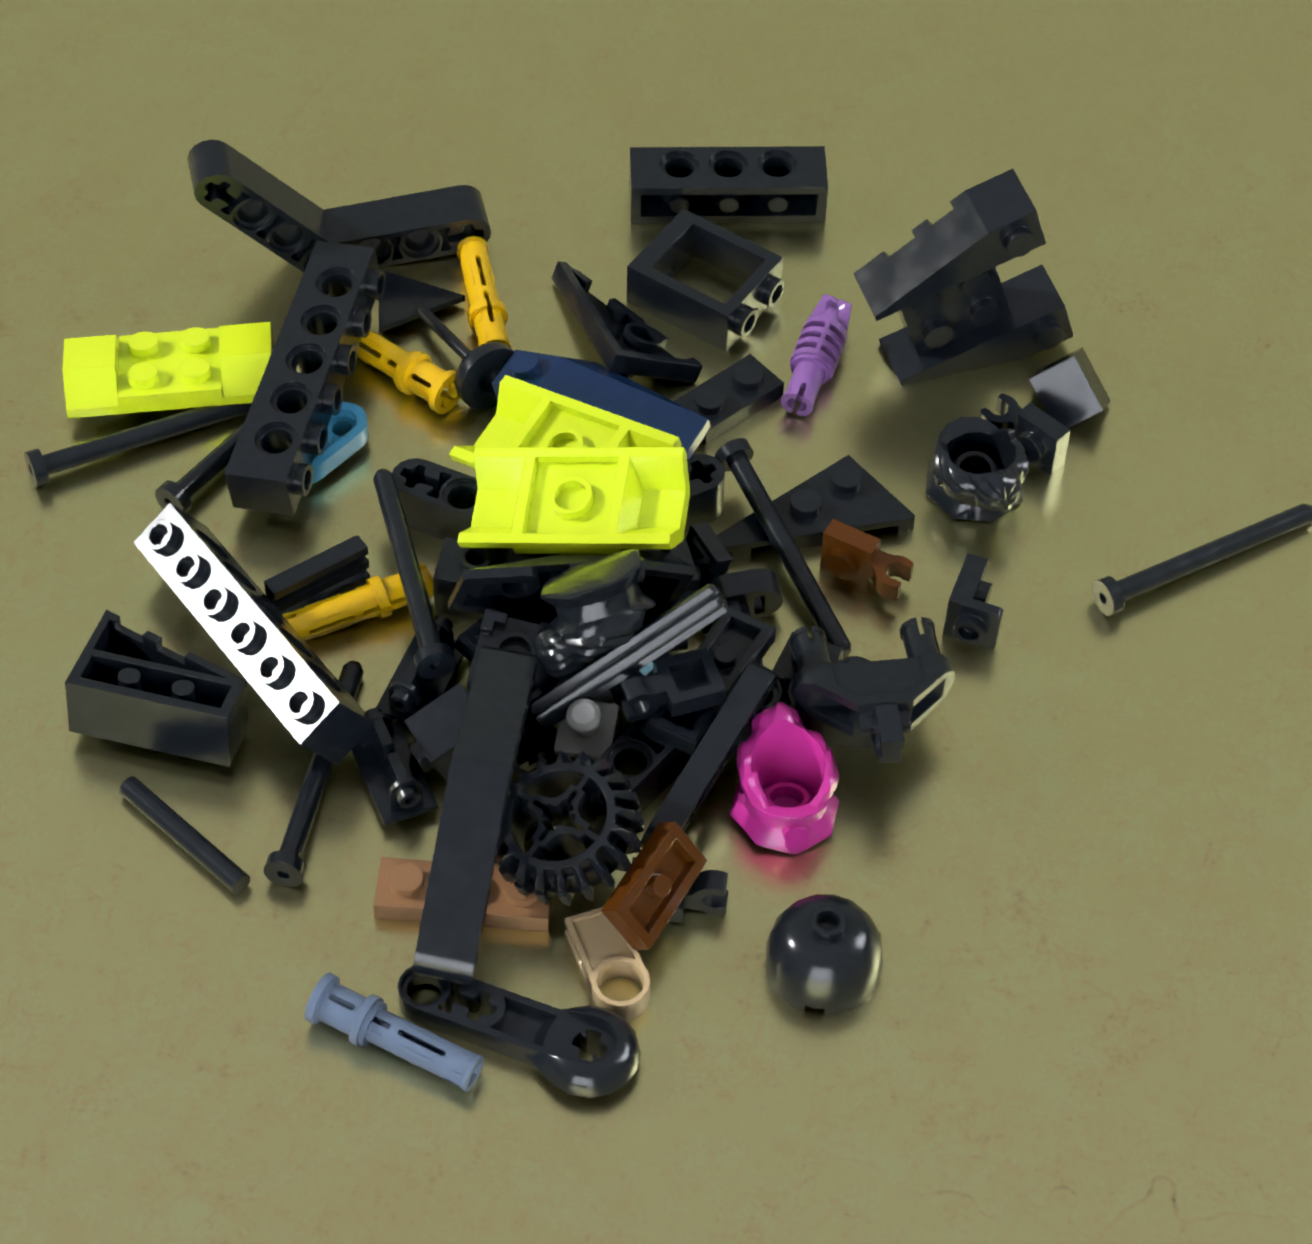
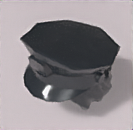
[926,417,1029,522]
[533,549,656,678]

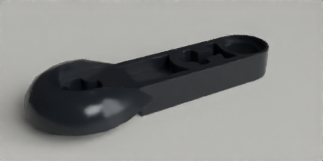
[397,966,641,1098]

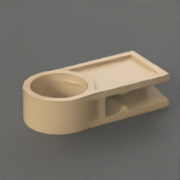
[565,907,650,1021]

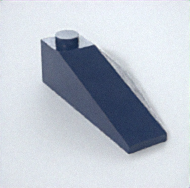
[492,350,711,462]

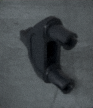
[790,617,955,764]

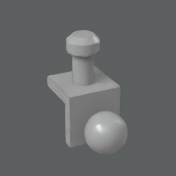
[554,690,622,760]

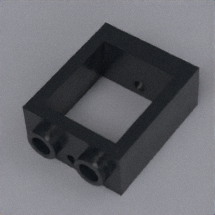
[627,209,785,352]

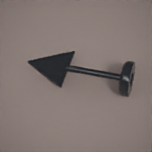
[379,269,514,410]

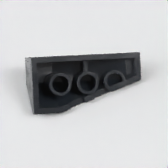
[448,549,694,626]

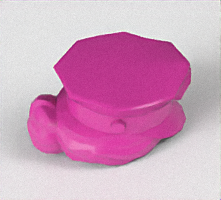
[730,702,840,855]

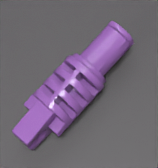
[781,294,852,416]

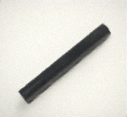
[119,776,250,894]

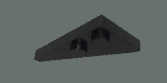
[552,261,703,384]
[717,455,915,559]

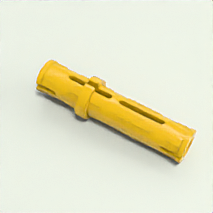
[457,236,511,348]
[282,563,434,641]

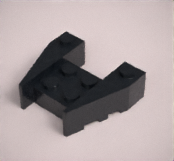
[854,169,1074,386]

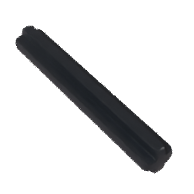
[530,584,729,728]

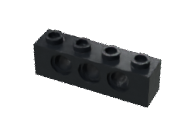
[629,146,828,224]

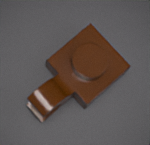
[820,519,914,600]

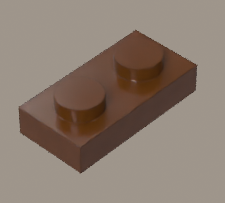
[601,821,708,950]

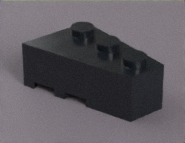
[65,609,248,767]

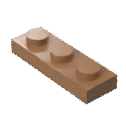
[373,857,552,932]

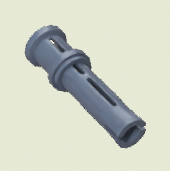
[304,972,484,1092]

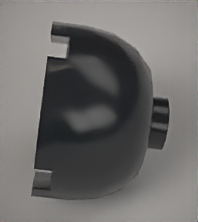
[766,894,883,1015]

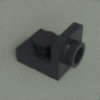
[943,553,1004,649]

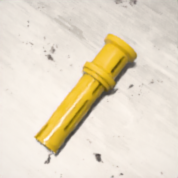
[357,330,460,415]

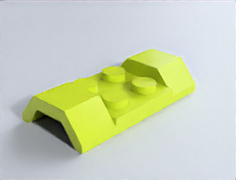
[62,322,274,419]
[449,375,682,469]
[457,447,690,554]

